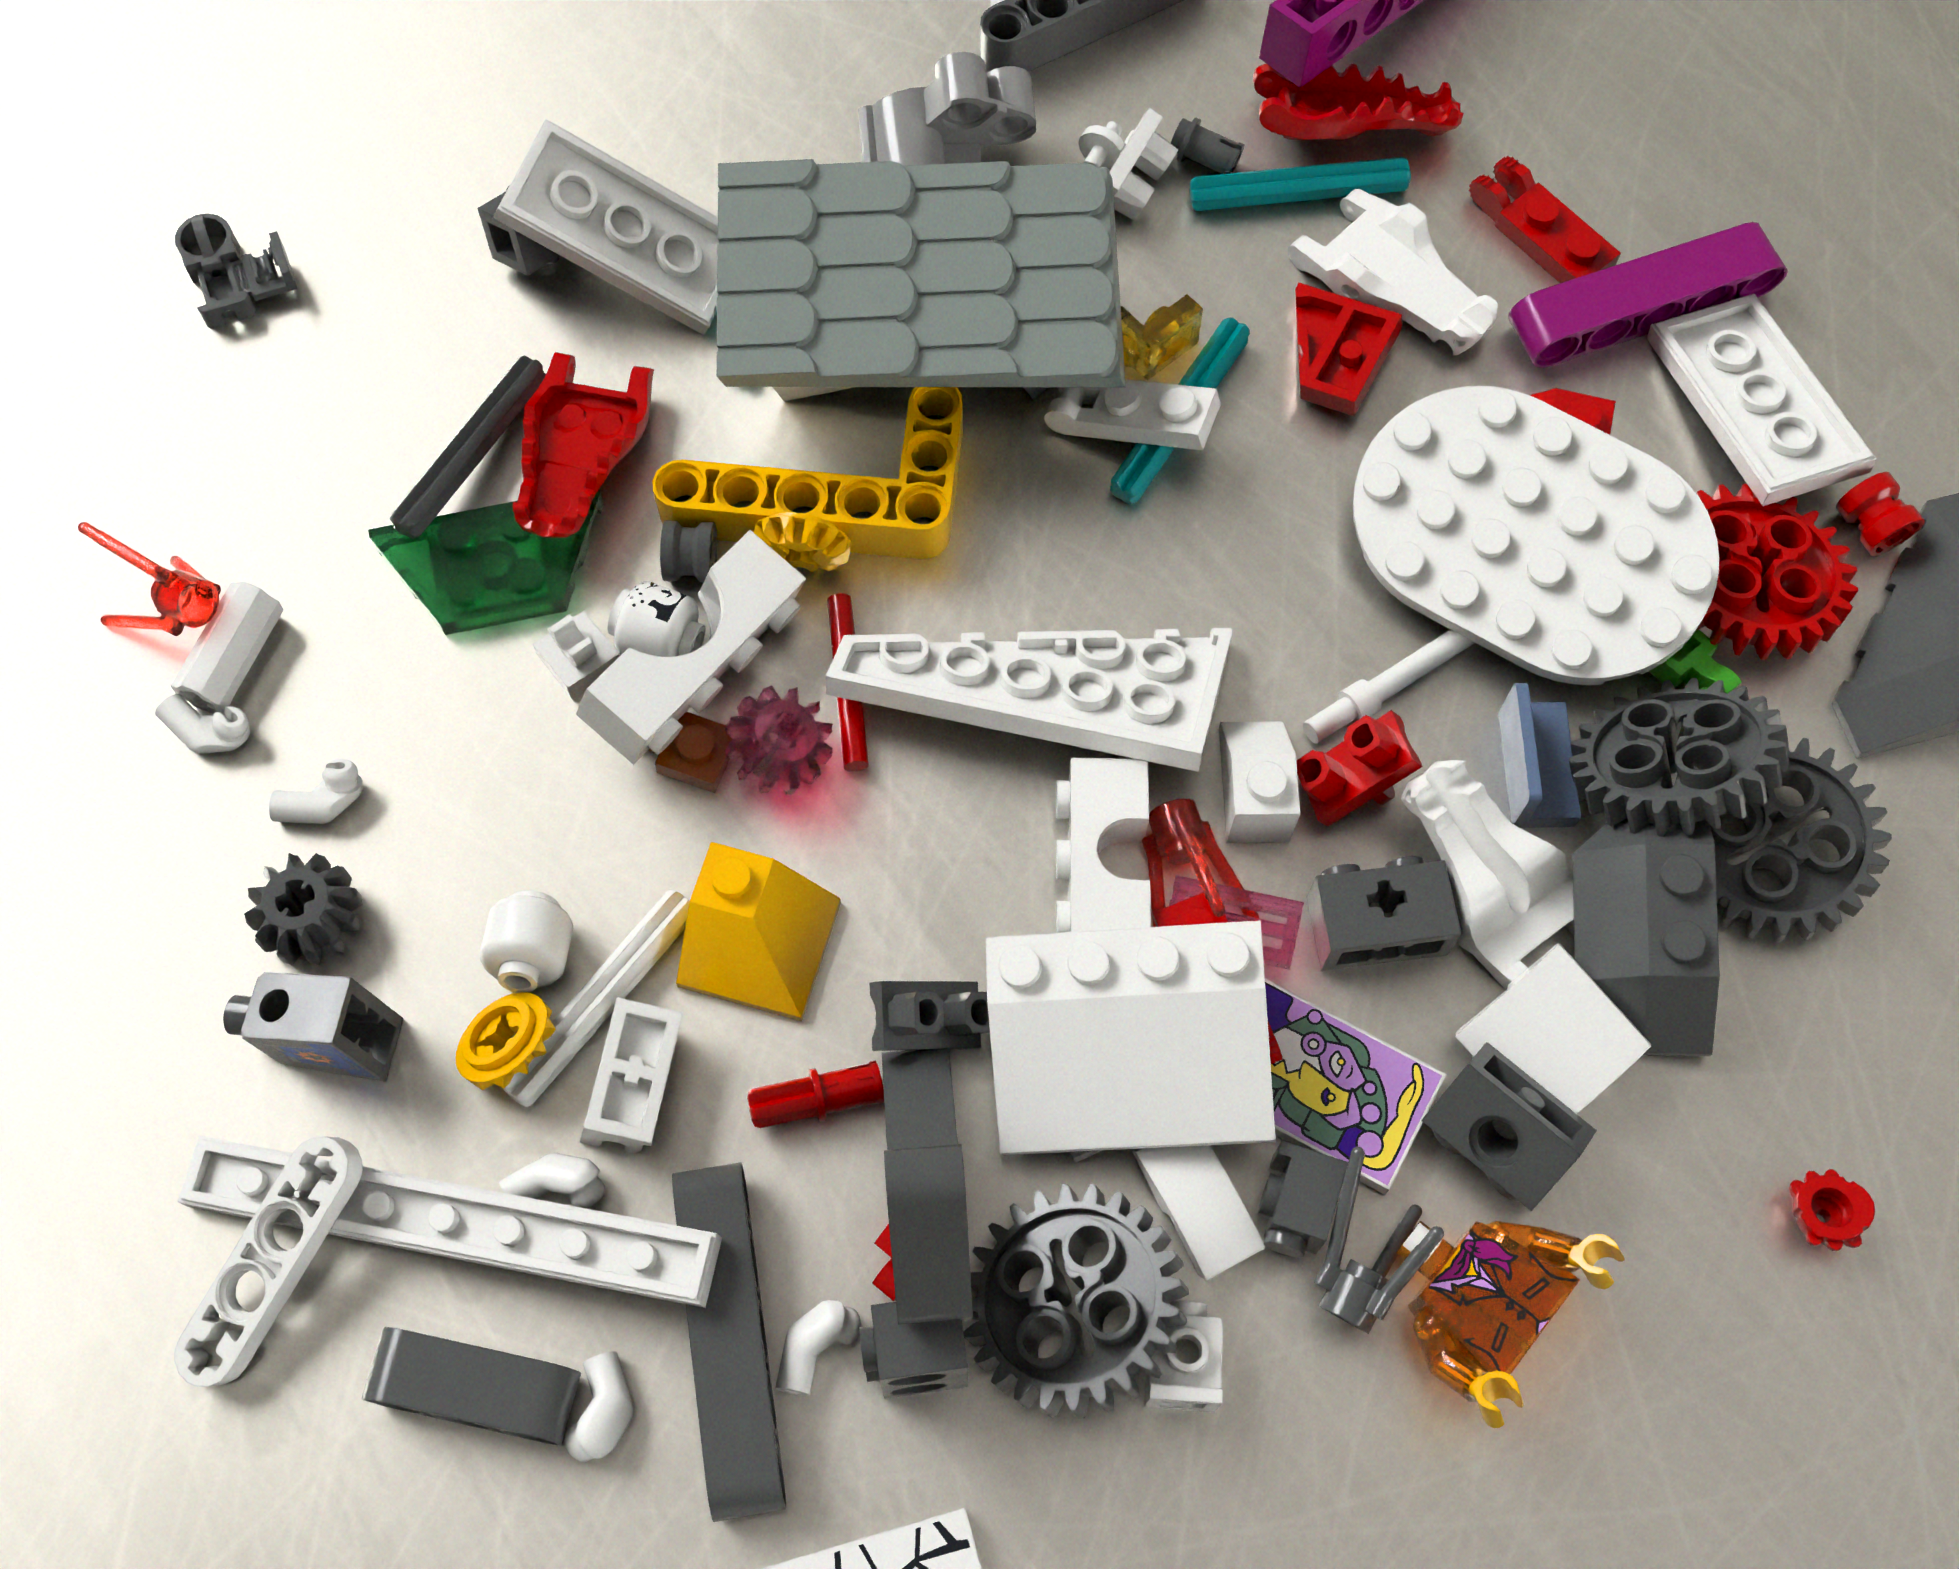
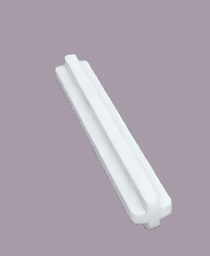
[503,890,690,1107]

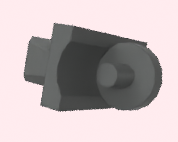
[869,981,990,1051]

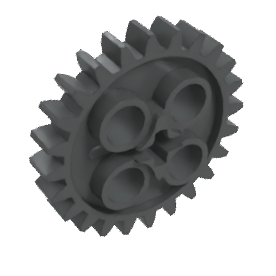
[1569,678,1790,837]
[1710,738,1892,943]
[963,1184,1189,1419]

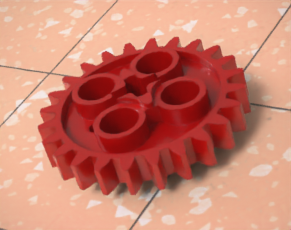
[1696,484,1858,660]

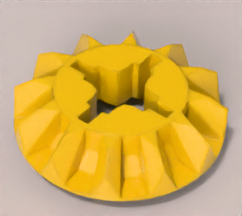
[754,512,851,572]
[455,992,556,1090]

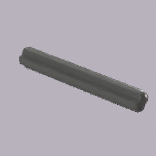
[389,355,546,539]

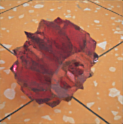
[725,685,833,796]

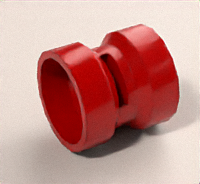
[1836,472,1925,556]

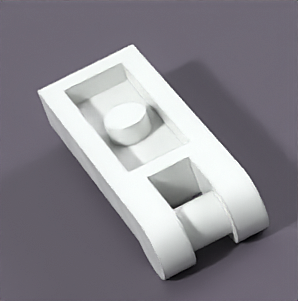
[1044,379,1221,451]

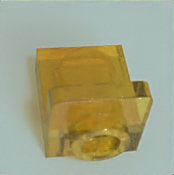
[1121,294,1203,381]

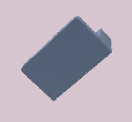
[1498,683,1581,828]

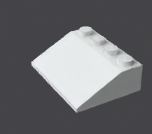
[986,920,1276,1155]

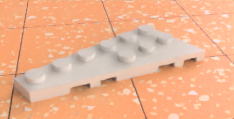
[826,628,1233,772]

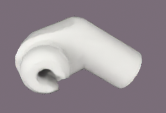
[155,693,250,754]
[269,758,363,824]
[499,1153,605,1208]
[775,1300,861,1396]
[565,1351,633,1462]

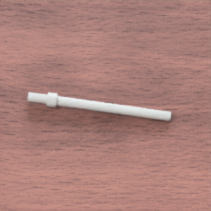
[1303,630,1475,744]

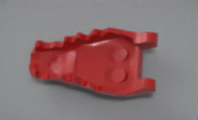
[1253,63,1464,141]
[513,352,654,538]

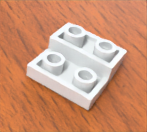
[1455,943,1651,1114]

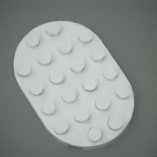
[1353,386,1719,685]

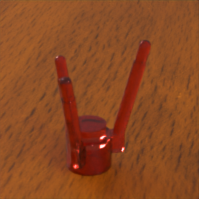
[77,521,221,636]
[1142,798,1260,927]

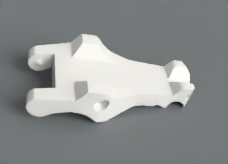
[1288,189,1498,356]
[1401,760,1574,990]

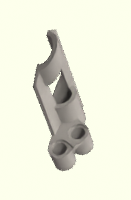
[858,52,1036,166]

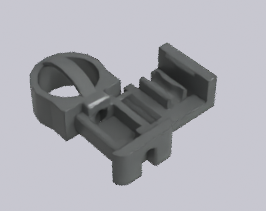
[175,213,298,329]

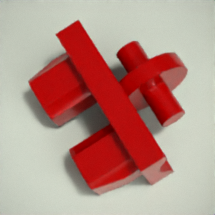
[1296,710,1423,827]

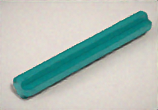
[1189,157,1411,211]
[1110,317,1250,504]

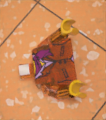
[1395,1221,1625,1428]

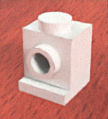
[1145,1301,1223,1412]

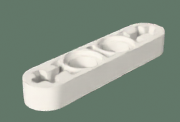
[174,1136,362,1387]

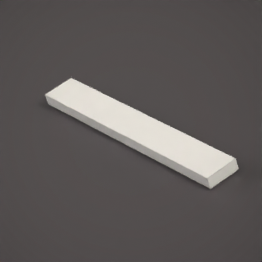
[177,1135,722,1308]

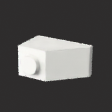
[1219,721,1300,843]

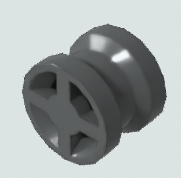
[660,520,718,583]

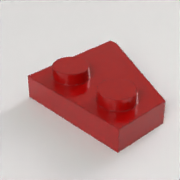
[1295,283,1402,417]

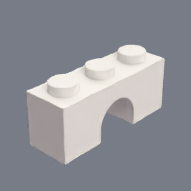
[1056,758,1151,933]

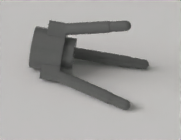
[1314,1146,1444,1334]

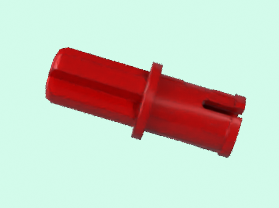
[747,1060,884,1128]

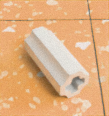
[170,581,284,714]

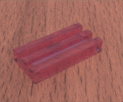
[1169,875,1304,970]

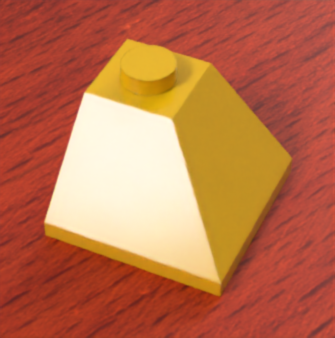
[676,842,841,1021]

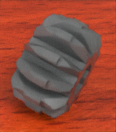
[244,853,363,965]

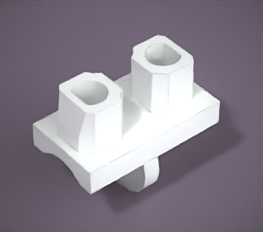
[1078,107,1178,220]

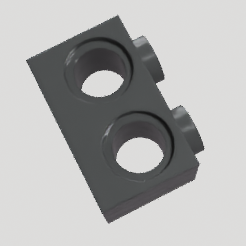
[859,1302,968,1399]

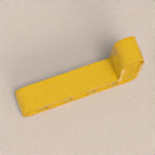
[652,387,963,559]

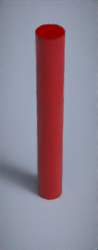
[827,593,869,771]

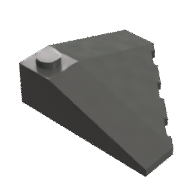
[1831,493,1959,759]

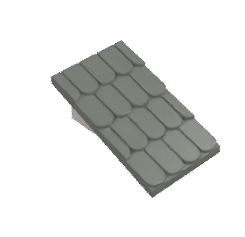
[716,159,1126,401]

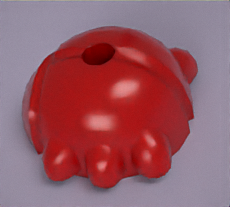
[1789,1169,1875,1251]

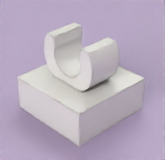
[533,610,620,699]

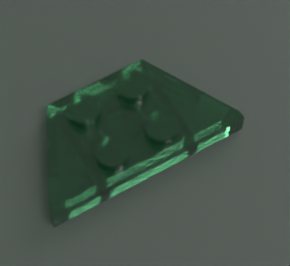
[368,489,604,635]

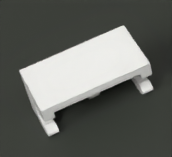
[580,997,683,1153]

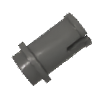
[1171,118,1245,174]

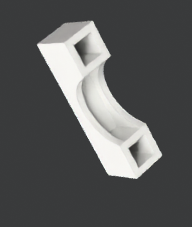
[576,530,806,765]

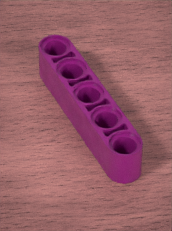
[1508,222,1788,368]

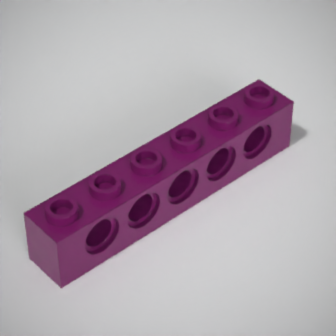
[1259,0,1424,88]

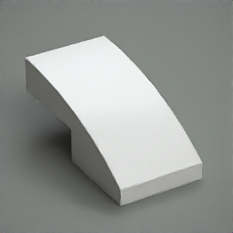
[1132,1145,1266,1281]

